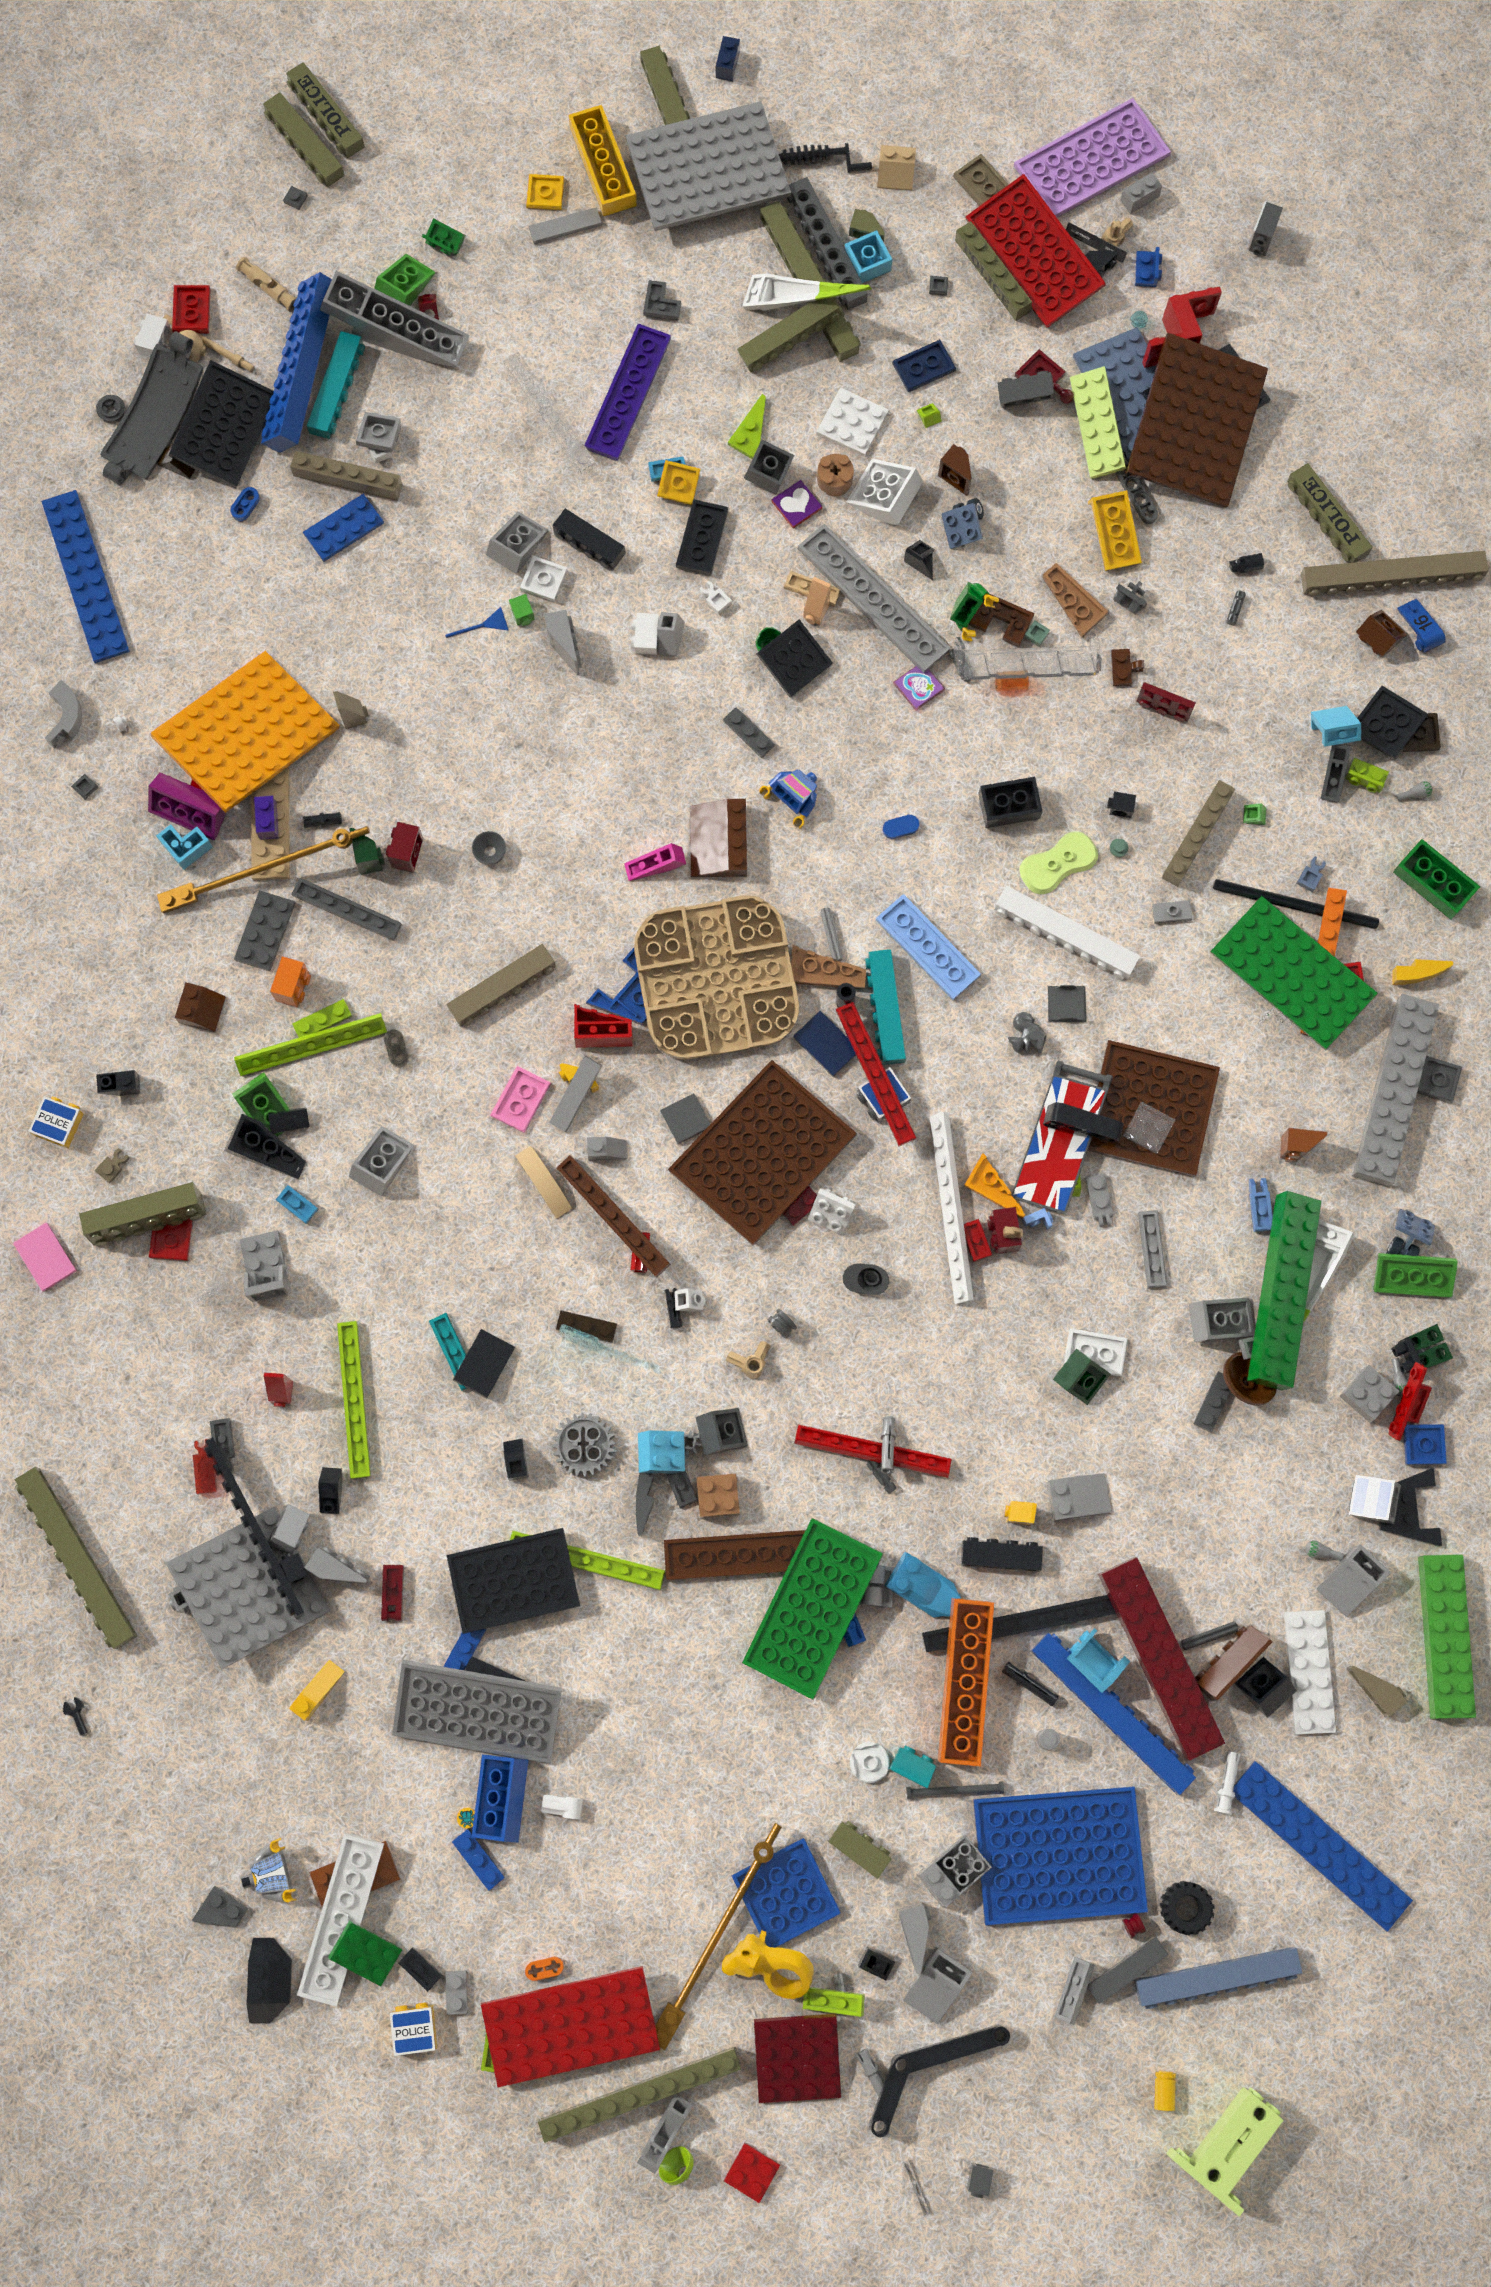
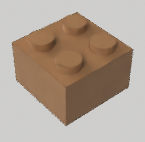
[697,1473,740,1519]

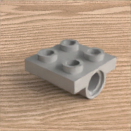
[860,1565,895,1608]

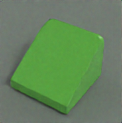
[1243,803,1266,825]

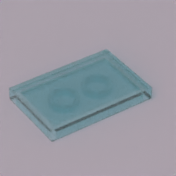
[559,1324,601,1353]

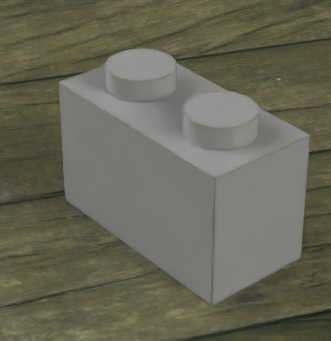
[1120,173,1162,214]
[268,1504,310,1554]

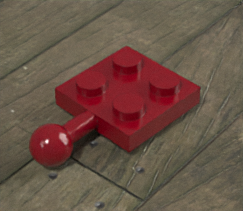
[1015,349,1074,404]

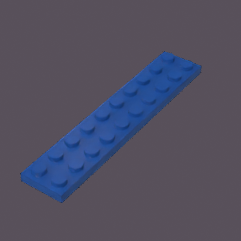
[41,490,130,663]
[1233,1761,1413,1932]

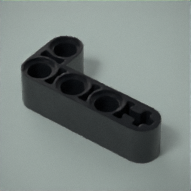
[1043,1102,1124,1143]

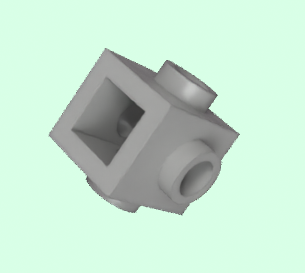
[168,1586,191,1614]

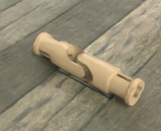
[236,257,297,312]

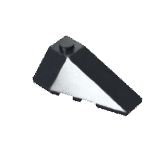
[224,1114,306,1179]

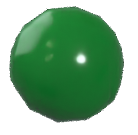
[755,627,781,652]

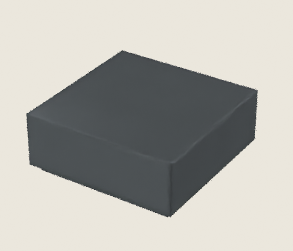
[929,276,948,296]
[71,774,98,800]

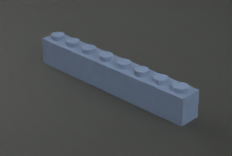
[1134,1947,1302,2009]

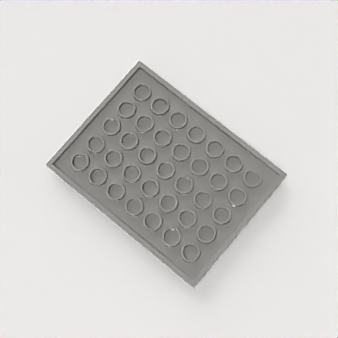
[625,101,791,231]

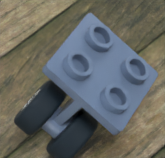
[942,498,984,549]
[1386,1209,1435,1256]

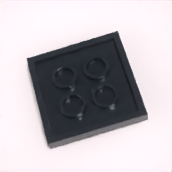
[756,619,833,697]
[1357,685,1429,760]

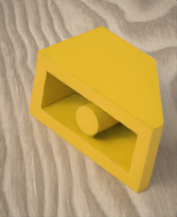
[1004,1501,1037,1526]

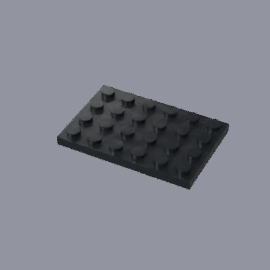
[168,360,274,489]
[446,1528,581,1634]

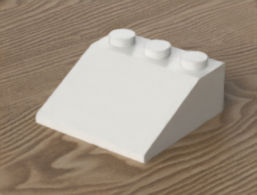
[846,459,923,525]

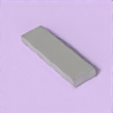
[529,207,602,244]
[549,1056,603,1132]
[1138,1210,1167,1289]

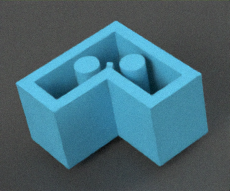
[156,824,213,870]

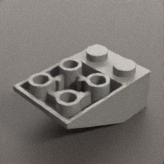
[544,610,582,675]
[1317,1544,1390,1617]
[304,1547,372,1585]
[917,1835,992,1908]
[903,1947,972,2024]

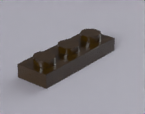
[556,1310,617,1343]

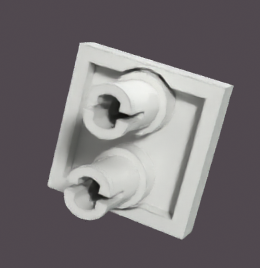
[808,1188,856,1235]

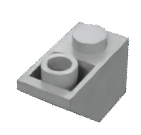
[657,612,685,657]

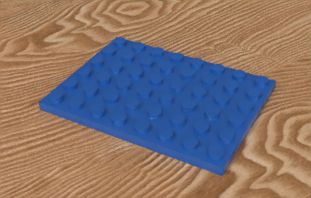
[973,1786,1148,1925]

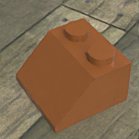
[1280,1128,1327,1163]

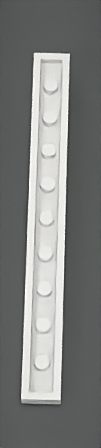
[930,1112,974,1304]

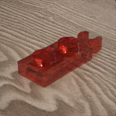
[193,1439,217,1495]

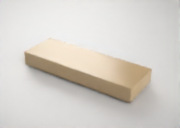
[784,571,841,607]

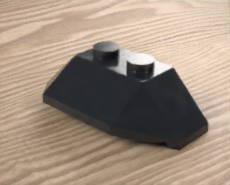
[246,1938,292,2023]

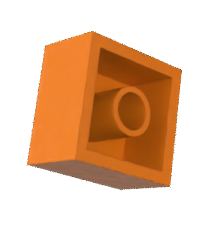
[270,956,311,1008]

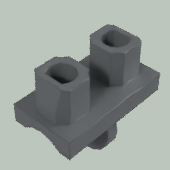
[1113,581,1147,615]

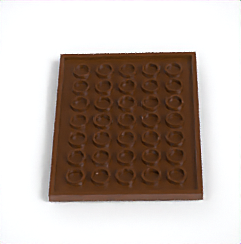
[1126,333,1268,508]
[668,1060,857,1246]

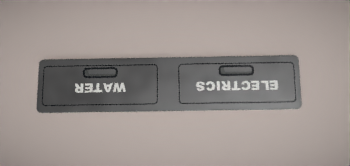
[1066,222,1127,263]

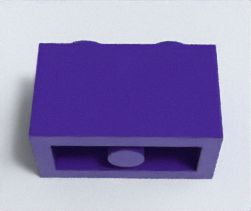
[254,795,279,840]

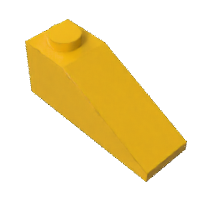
[289,1660,345,1721]

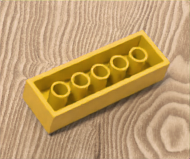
[568,105,637,217]

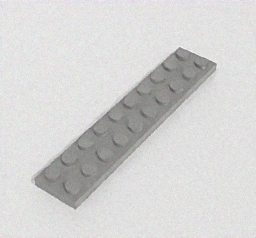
[797,524,951,673]

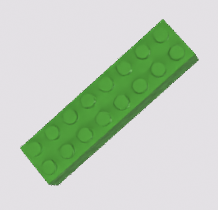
[1418,1555,1476,1719]

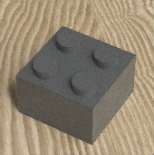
[744,440,794,494]

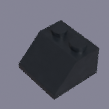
[1234,1657,1297,1718]

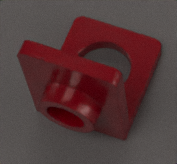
[418,294,439,320]

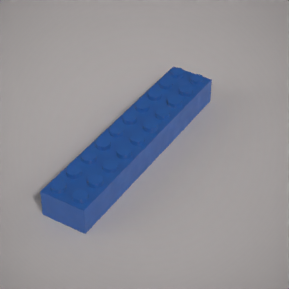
[261,272,332,453]

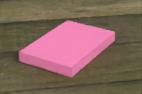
[490,1066,551,1133]
[13,1222,77,1292]

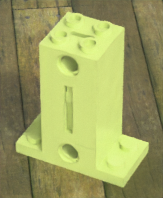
[1166,2087,1284,2217]

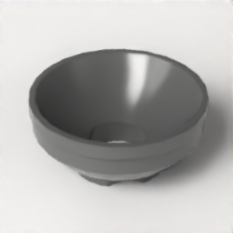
[472,831,506,865]

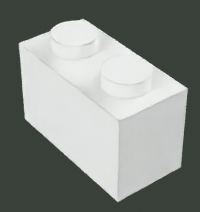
[134,314,171,356]
[631,613,659,655]

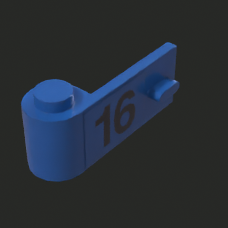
[1397,598,1446,653]

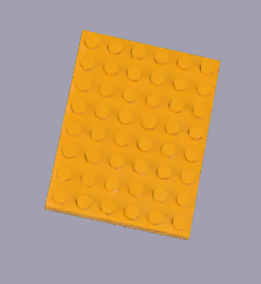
[151,651,339,813]

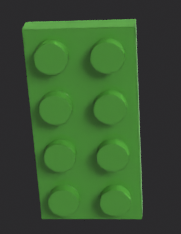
[1373,1253,1458,1297]

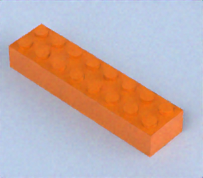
[938,1598,994,1767]

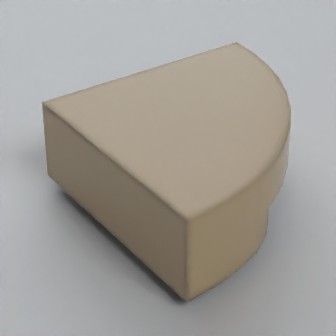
[1003,1226,1023,1238]

